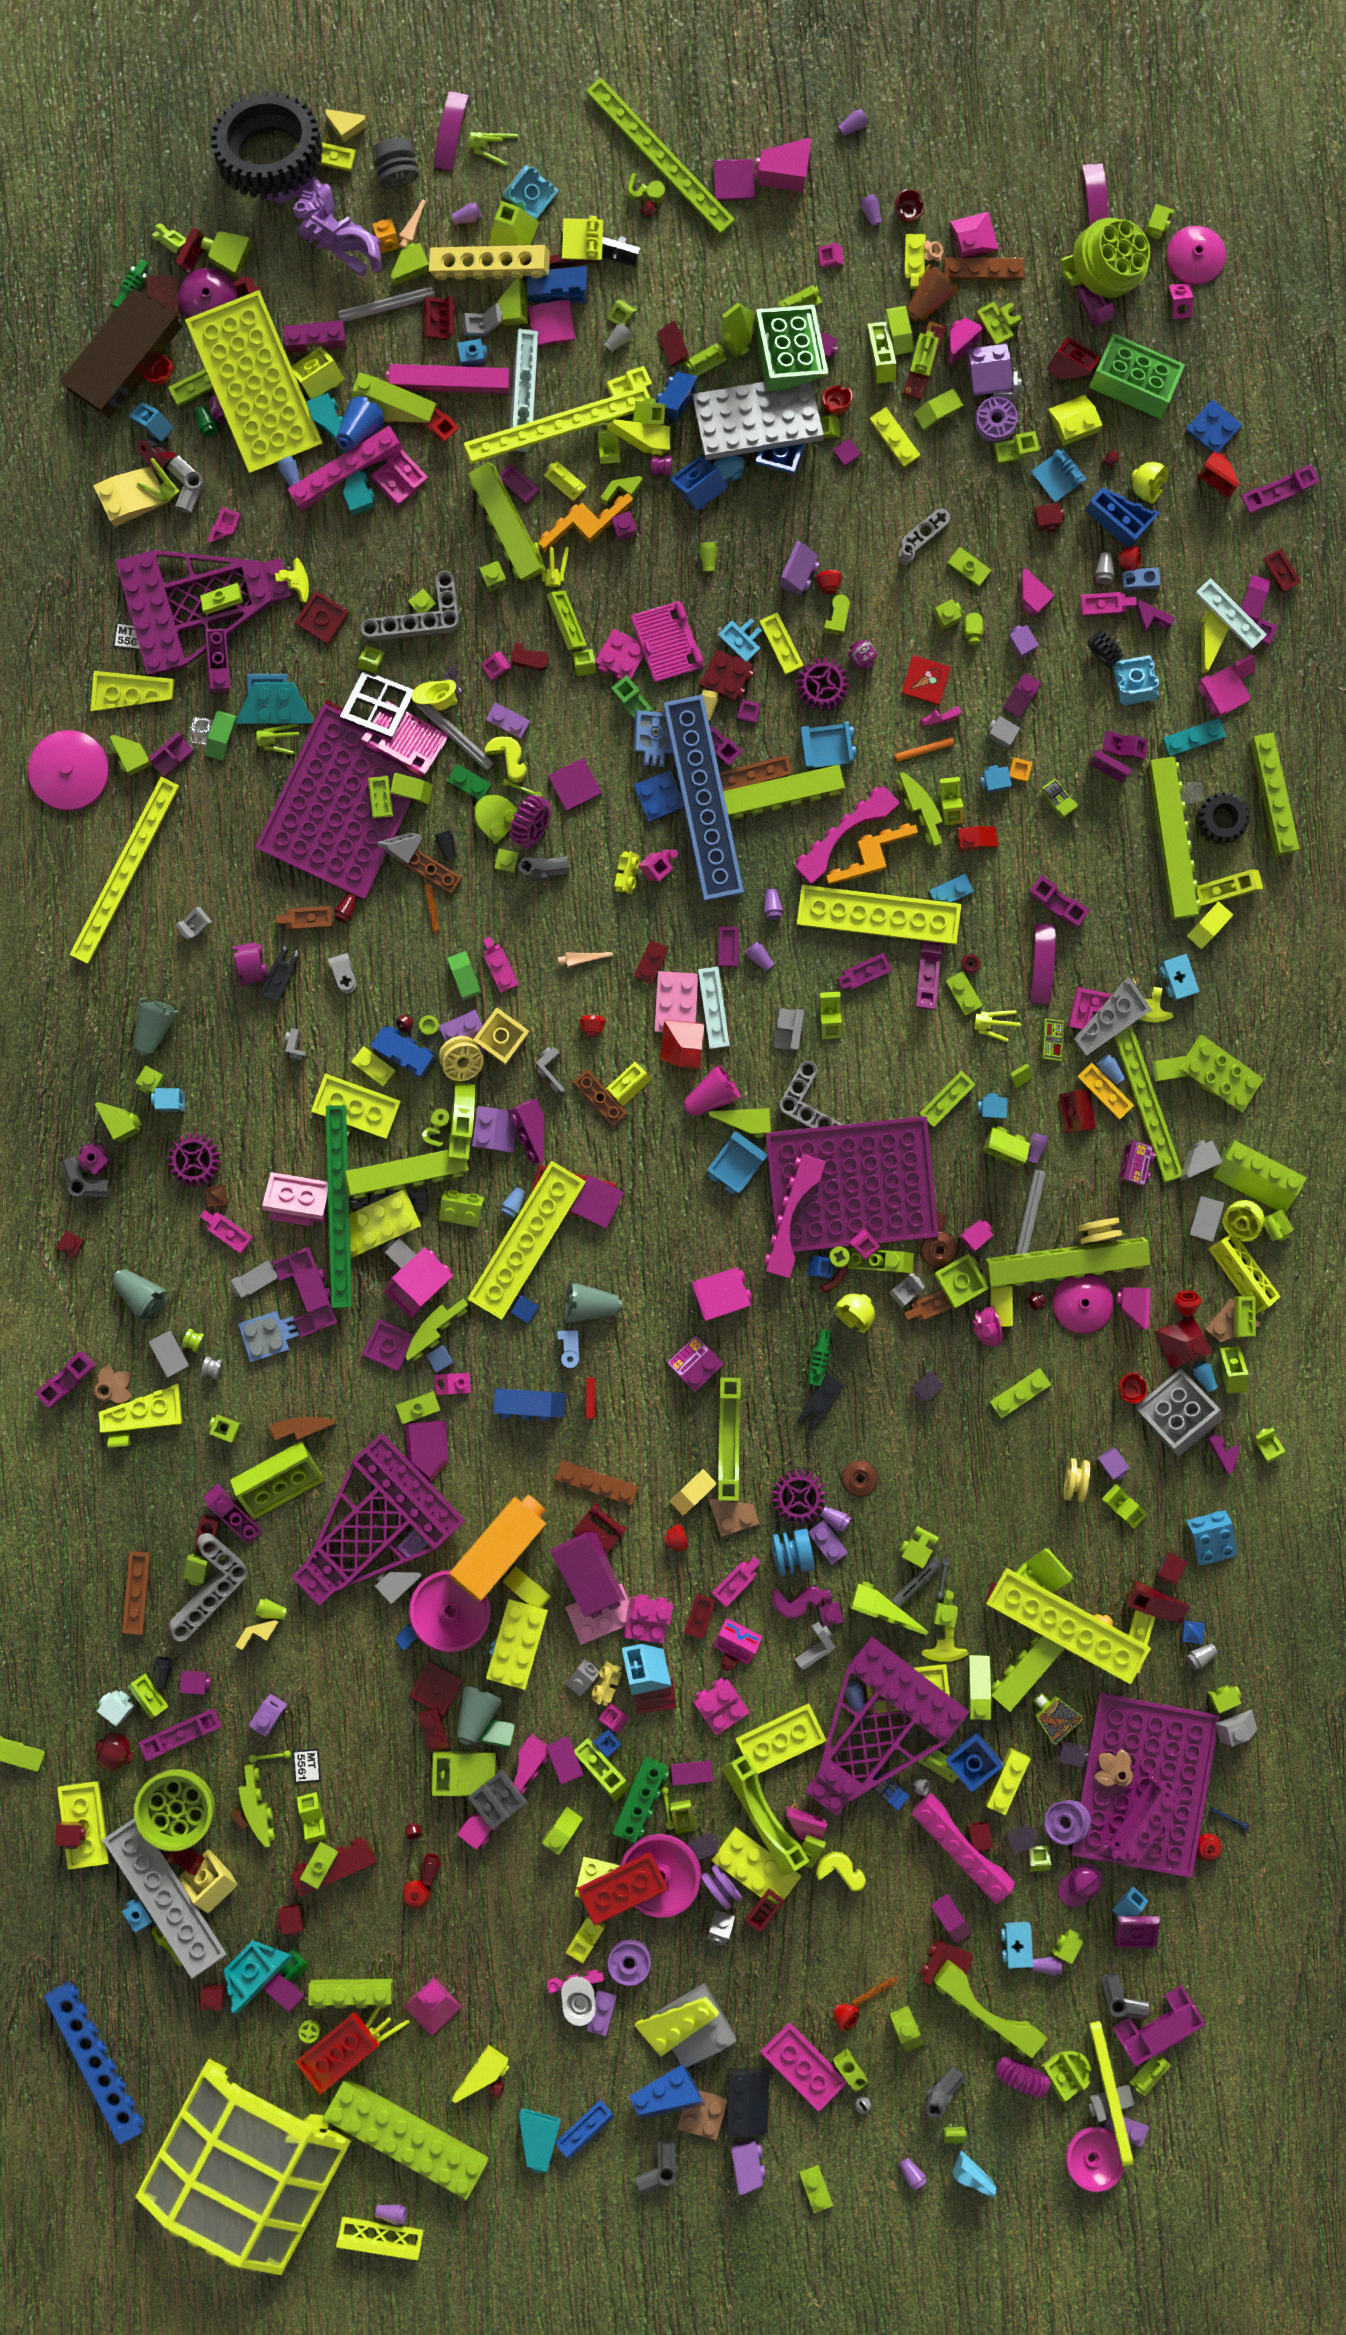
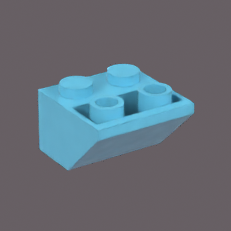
[622,1644,671,1695]

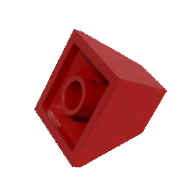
[1197,452,1239,498]
[660,1020,704,1069]

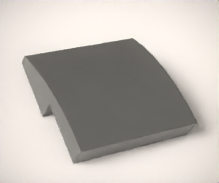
[468,1770,528,1830]

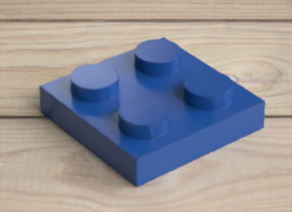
[1185,399,1242,453]
[634,770,684,823]

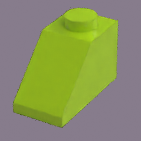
[391,243,429,286]
[498,278,528,326]
[1220,1346,1248,1394]
[183,1553,212,1586]
[542,1806,583,1855]

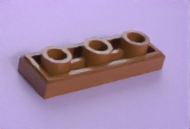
[401,849,463,895]
[573,1069,628,1127]

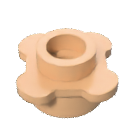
[924,241,943,262]

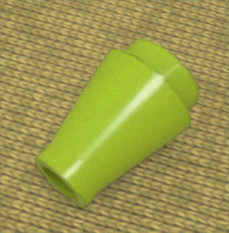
[698,542,718,572]
[255,1598,287,1620]

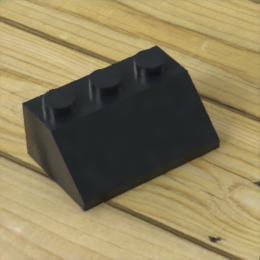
[727,2068,770,2137]

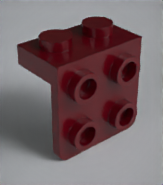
[920,1939,973,1985]

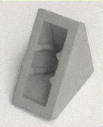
[377,833,422,863]

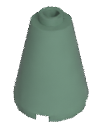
[134,998,178,1056]
[112,1269,169,1323]
[565,1282,622,1323]
[457,1686,502,1746]

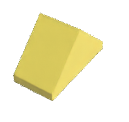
[325,109,367,143]

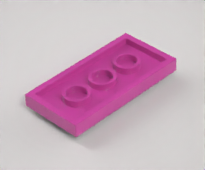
[761,2022,847,2112]

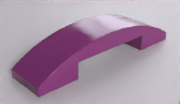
[434,91,469,172]
[1082,164,1109,227]
[1241,464,1320,514]
[1030,924,1055,1005]
[916,941,943,1010]
[138,1708,222,1761]

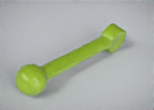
[503,778,542,797]
[249,1750,291,1763]
[661,1787,674,1830]

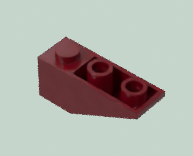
[1126,1580,1190,1623]

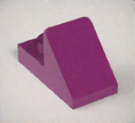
[1135,600,1175,634]
[1003,673,1041,718]
[1206,1434,1240,1474]

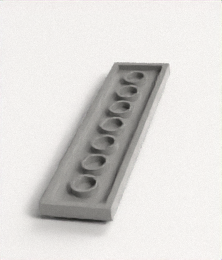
[103,1818,227,1978]

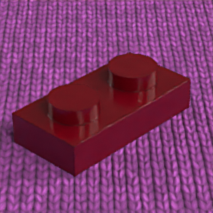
[175,228,205,274]
[1263,548,1301,593]
[634,939,669,985]
[684,1594,716,1639]
[418,1707,450,1753]

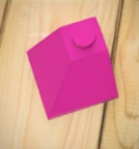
[950,212,999,258]
[947,318,983,367]
[1116,1287,1151,1330]
[785,1806,827,1842]
[404,1977,462,2036]

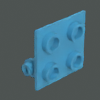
[1031,448,1086,503]

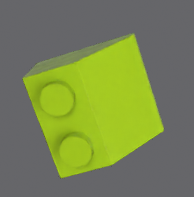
[95,1102,142,1142]

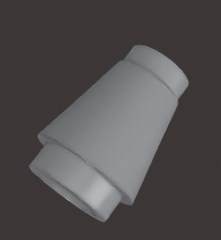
[604,323,633,353]
[1095,553,1114,584]
[1186,1643,1218,1670]

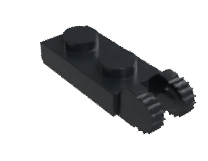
[259,945,300,1003]
[797,1374,844,1431]

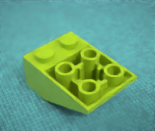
[432,1751,496,1796]

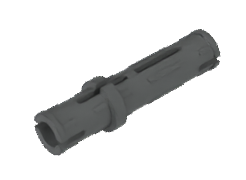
[891,1557,943,1608]

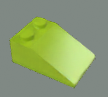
[982,1126,1030,1167]

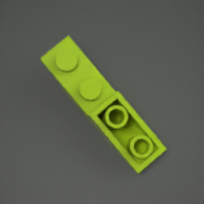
[896,772,943,849]
[448,1082,475,1161]
[406,1299,469,1361]
[239,1763,275,1847]

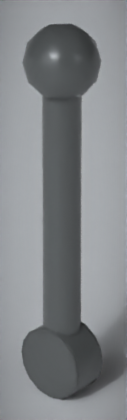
[936,1558,950,1600]

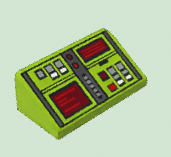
[1042,1019,1064,1061]

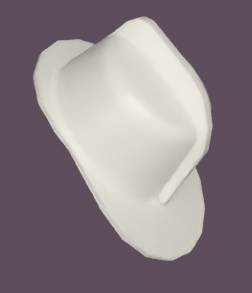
[561,1977,596,2026]

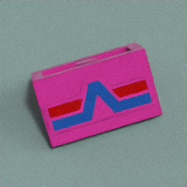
[712,1618,763,1665]

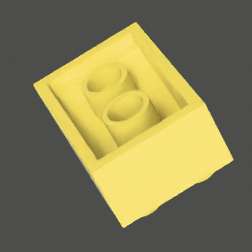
[93,466,168,527]

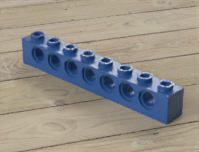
[44,1981,145,2145]

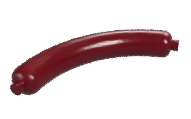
[821,1263,849,1293]

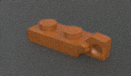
[276,906,333,930]
[903,1290,953,1321]

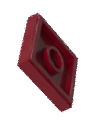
[294,590,350,645]
[408,1660,464,1716]

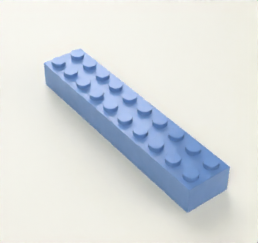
[663,695,744,902]

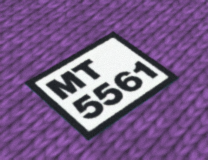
[113,622,140,651]
[292,1749,321,1784]

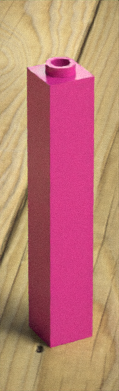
[386,364,510,394]

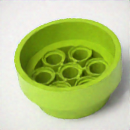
[1073,218,1150,298]
[134,1769,215,1851]

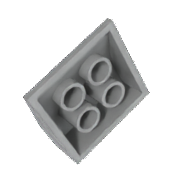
[1135,1369,1224,1457]
[652,1983,737,2067]

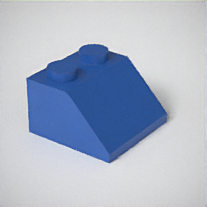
[655,372,698,423]
[756,443,805,474]
[669,456,728,511]
[945,1731,1003,1792]

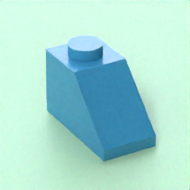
[129,402,174,441]

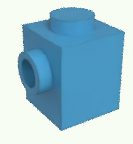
[457,339,488,367]
[713,455,745,483]
[980,765,1012,794]
[977,1093,1007,1119]
[1112,1887,1148,1917]
[122,1897,154,1932]

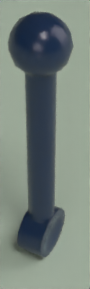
[1210,1807,1249,1831]

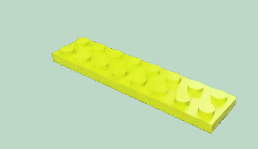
[797,885,961,945]
[467,1161,586,1320]
[986,1568,1151,1684]

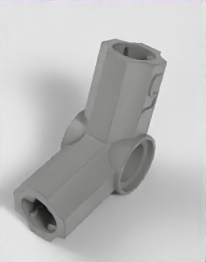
[167,455,205,514]

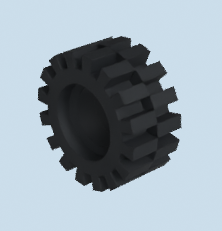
[1087,630,1123,668]

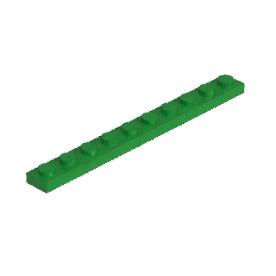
[326,1105,353,1308]

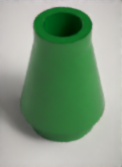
[195,406,218,438]

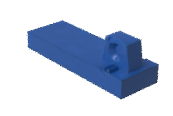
[555,2100,615,2160]

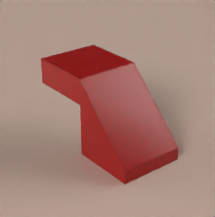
[423,407,459,442]

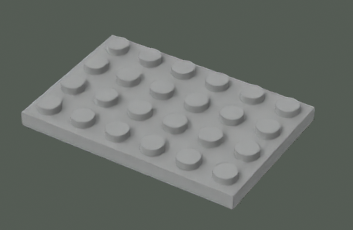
[692,381,824,460]

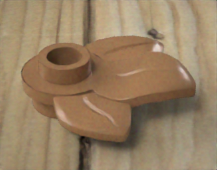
[94,1365,132,1403]
[1094,1749,1133,1786]

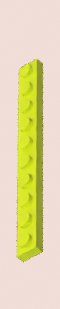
[463,386,650,464]
[70,777,180,964]

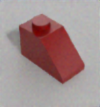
[956,826,998,852]

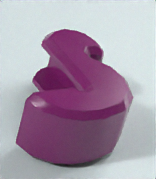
[1077,284,1115,327]
[772,1586,823,1619]

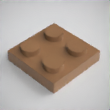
[677,2090,728,2140]

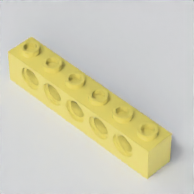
[429,245,550,280]

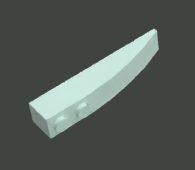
[509,329,538,452]

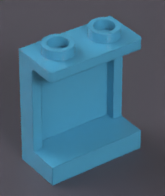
[800,721,857,770]
[706,1131,768,1195]

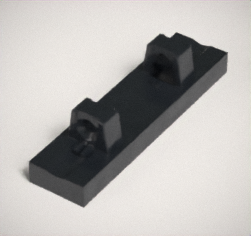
[560,229,640,267]
[349,1190,427,1212]

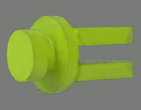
[964,613,984,645]

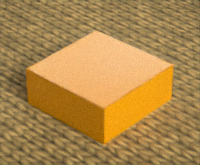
[1009,757,1033,783]

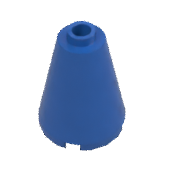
[336,397,385,450]

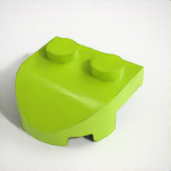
[474,795,517,844]
[1040,2051,1091,2102]

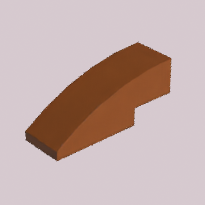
[269,1417,336,1440]

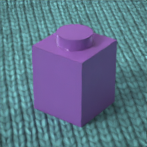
[1008,625,1039,659]
[1096,1447,1130,1480]

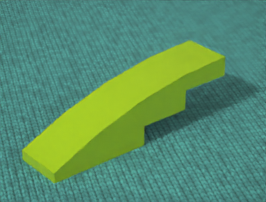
[0,1736,45,1772]

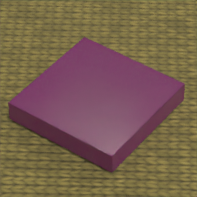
[714,159,755,201]
[1089,749,1132,783]
[548,758,602,812]
[570,1175,624,1229]
[362,1318,415,1372]
[1114,1916,1160,1948]

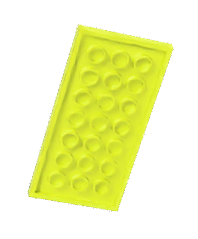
[185,290,322,473]

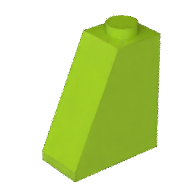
[890,2006,925,2053]

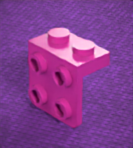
[1197,666,1250,719]

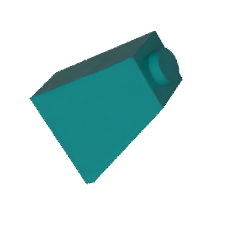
[519,2108,561,2173]

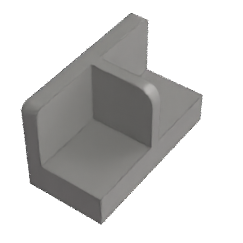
[774,1008,804,1051]
[1190,1196,1224,1242]
[149,1331,189,1377]

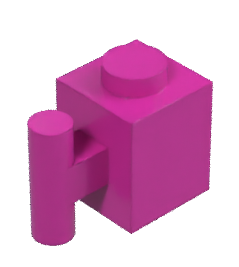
[638,850,678,881]

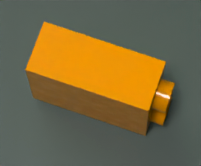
[448,1494,546,1603]

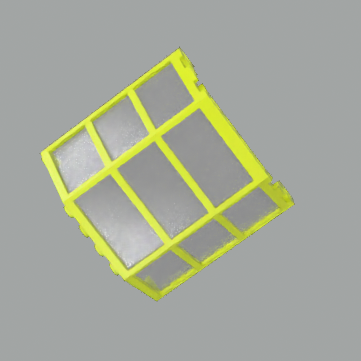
[136,2059,353,2275]

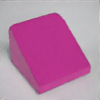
[818,243,844,268]
[480,652,511,681]
[1233,654,1256,679]
[850,1229,880,1260]
[598,1703,630,1733]

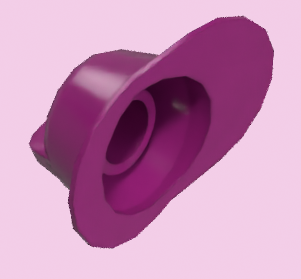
[1058,1863,1103,1907]

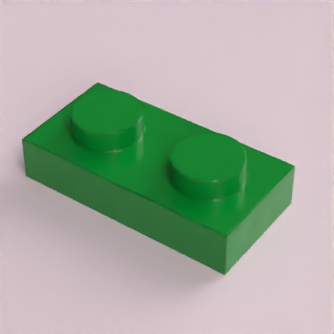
[447,764,492,801]

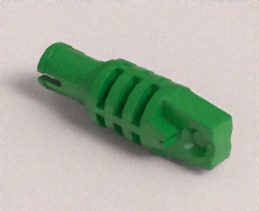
[112,259,149,309]
[807,1329,832,1386]

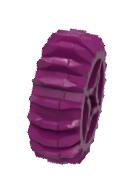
[796,657,850,712]
[510,795,551,849]
[166,1133,222,1187]
[772,1469,826,1524]
[995,2057,1051,2098]

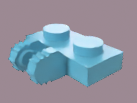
[718,619,763,662]

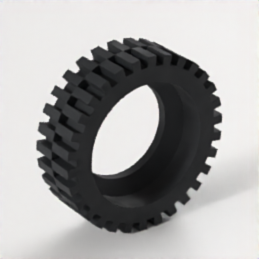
[211,91,323,199]

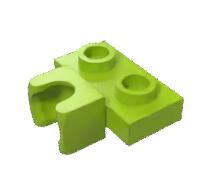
[976,302,1021,345]

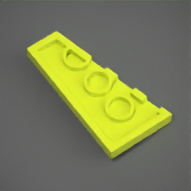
[91,671,175,711]
[99,1384,182,1433]
[634,1997,719,2057]

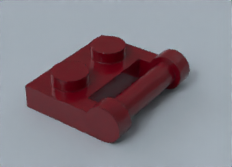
[573,1503,627,1554]

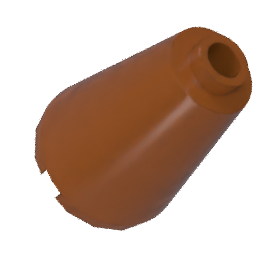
[907,264,960,323]

